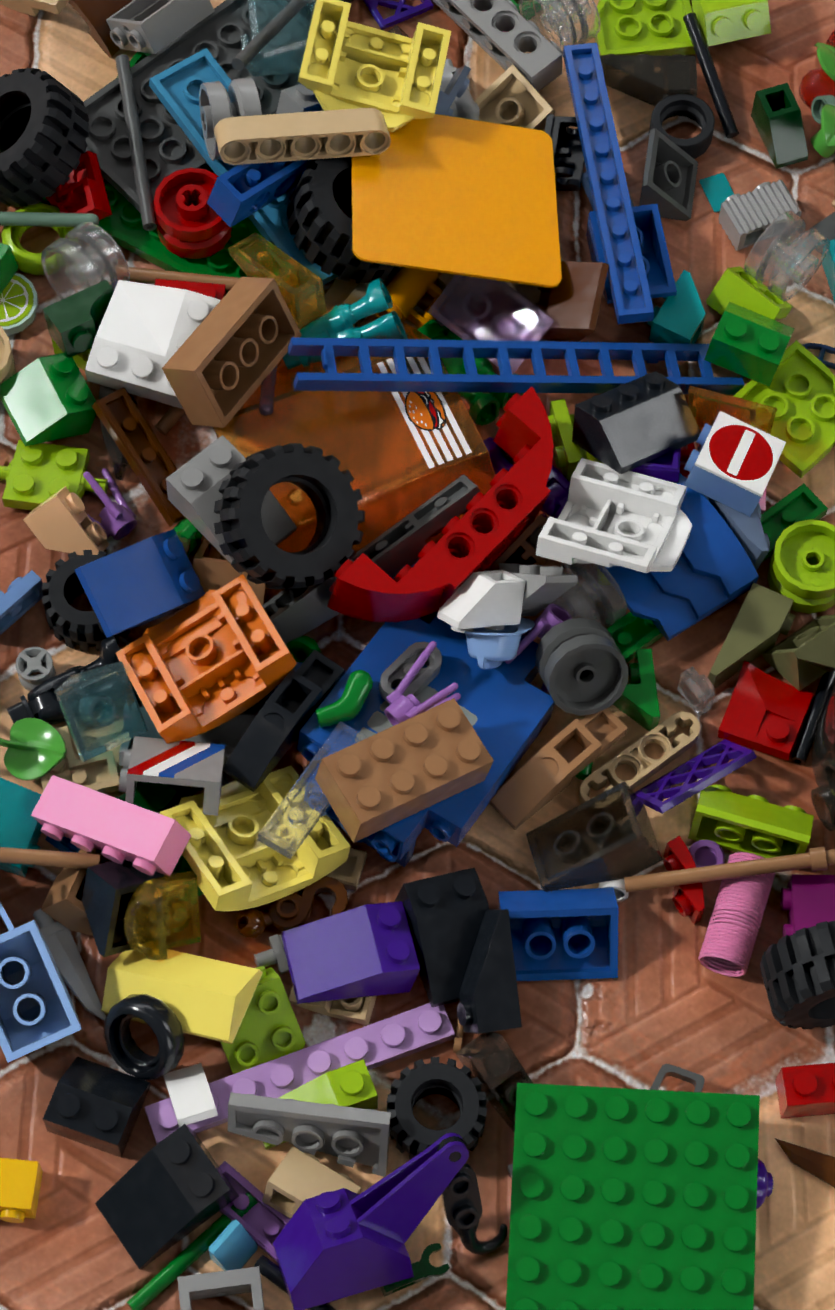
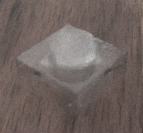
[677,666,715,717]

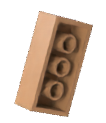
[162,277,302,428]
[315,698,494,843]

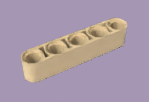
[214,108,391,165]

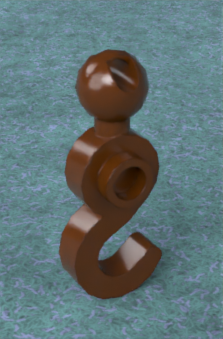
[236,876,348,938]

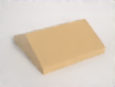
[474,64,555,131]

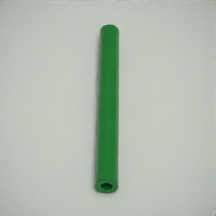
[126,1192,258,1310]

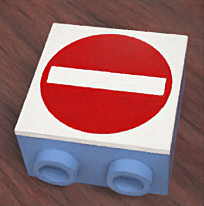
[684,411,786,517]

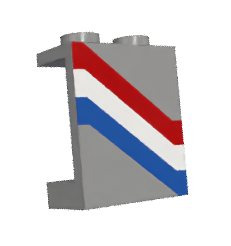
[119,736,226,816]

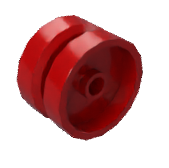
[154,168,233,259]

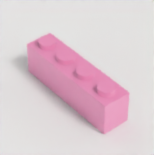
[31,775,191,877]

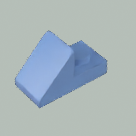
[0,570,43,635]

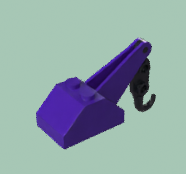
[273,1133,508,1310]

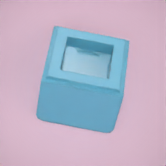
[208,1219,258,1271]

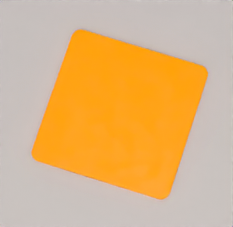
[351,114,562,288]

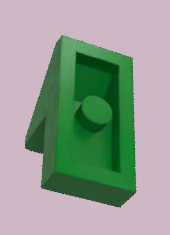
[613,648,660,731]

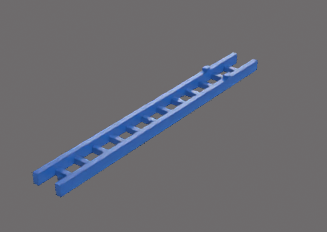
[288,337,744,395]

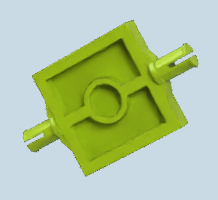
[0,440,108,510]

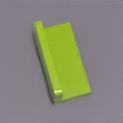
[706,266,793,320]

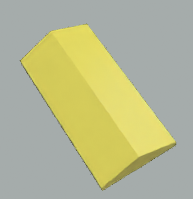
[101,945,263,1044]

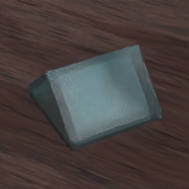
[54,662,148,762]

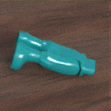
[283,278,407,370]

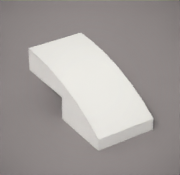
[164,1063,218,1127]

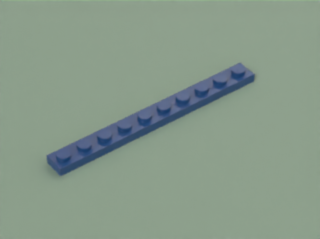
[563,43,654,324]

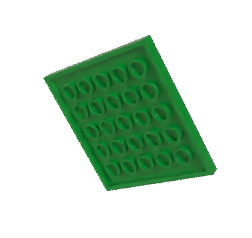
[506,1083,760,1310]

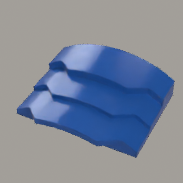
[594,473,759,641]

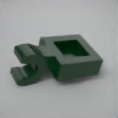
[380,1243,450,1297]

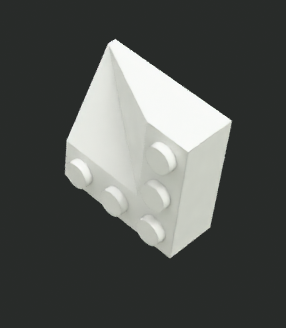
[85,280,221,409]

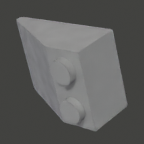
[166,435,297,574]

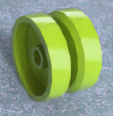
[767,519,835,614]

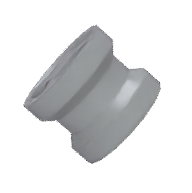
[15,647,56,691]

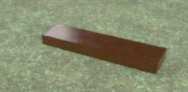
[92,387,186,527]

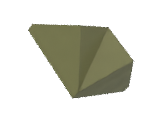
[762,615,835,691]

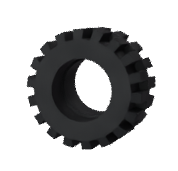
[42,550,130,652]
[387,1057,487,1160]

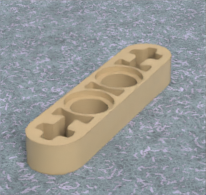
[579,711,701,813]

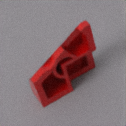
[46,150,112,220]

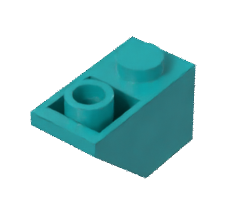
[648,270,706,344]

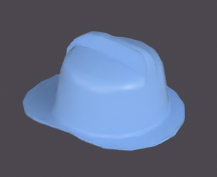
[465,617,535,669]

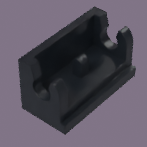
[544,114,585,191]

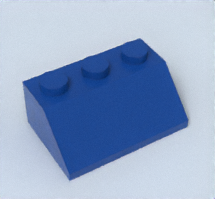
[498,888,619,981]

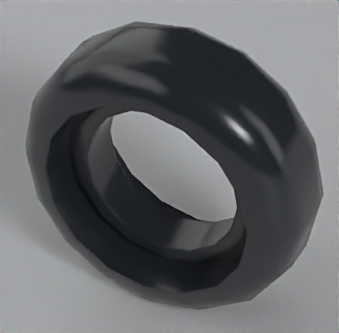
[104,994,185,1080]

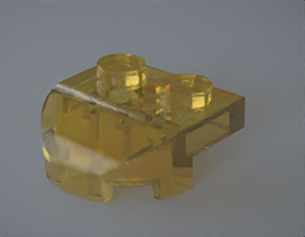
[124,870,201,960]

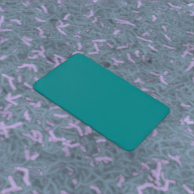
[699,173,734,212]

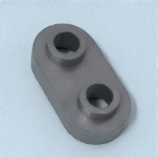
[379,642,442,702]

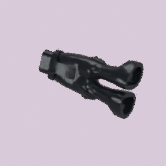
[6,636,139,725]

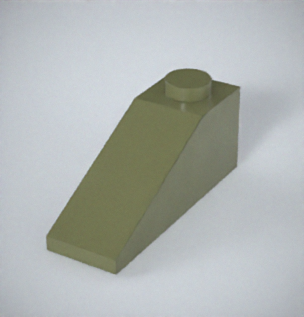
[705,582,796,690]

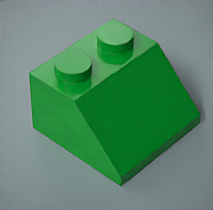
[704,302,795,387]
[0,353,96,446]

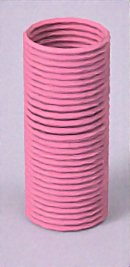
[698,852,776,977]

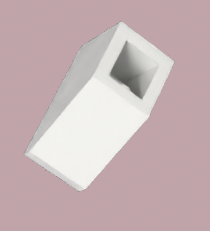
[437,570,526,633]

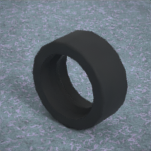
[649,94,715,159]

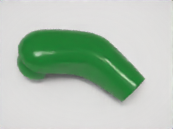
[315,670,373,728]

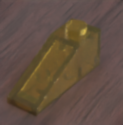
[228,232,327,329]

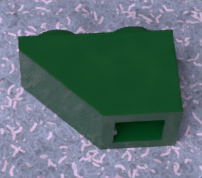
[751,83,808,169]

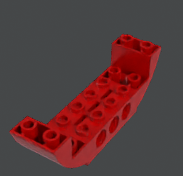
[327,386,554,622]

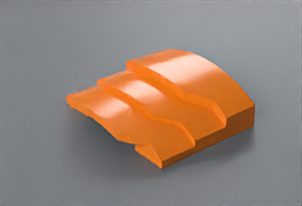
[115,574,297,744]

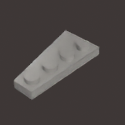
[228,1092,391,1177]

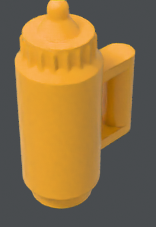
[376,267,451,328]

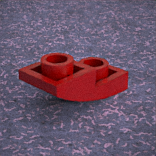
[663,836,705,925]

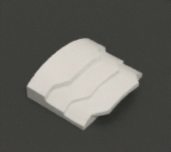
[536,458,692,573]

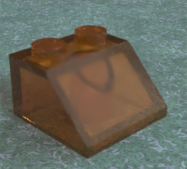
[688,386,777,434]

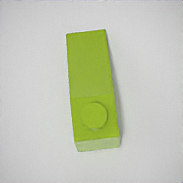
[263,1059,378,1149]

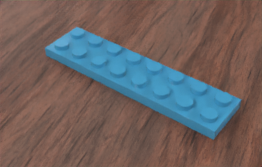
[149,48,338,295]

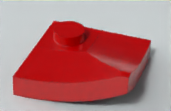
[718,661,813,761]

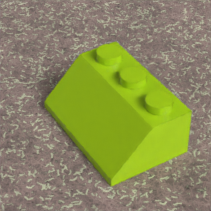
[688,784,814,858]

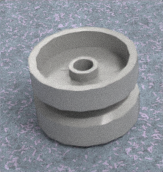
[199,77,262,161]

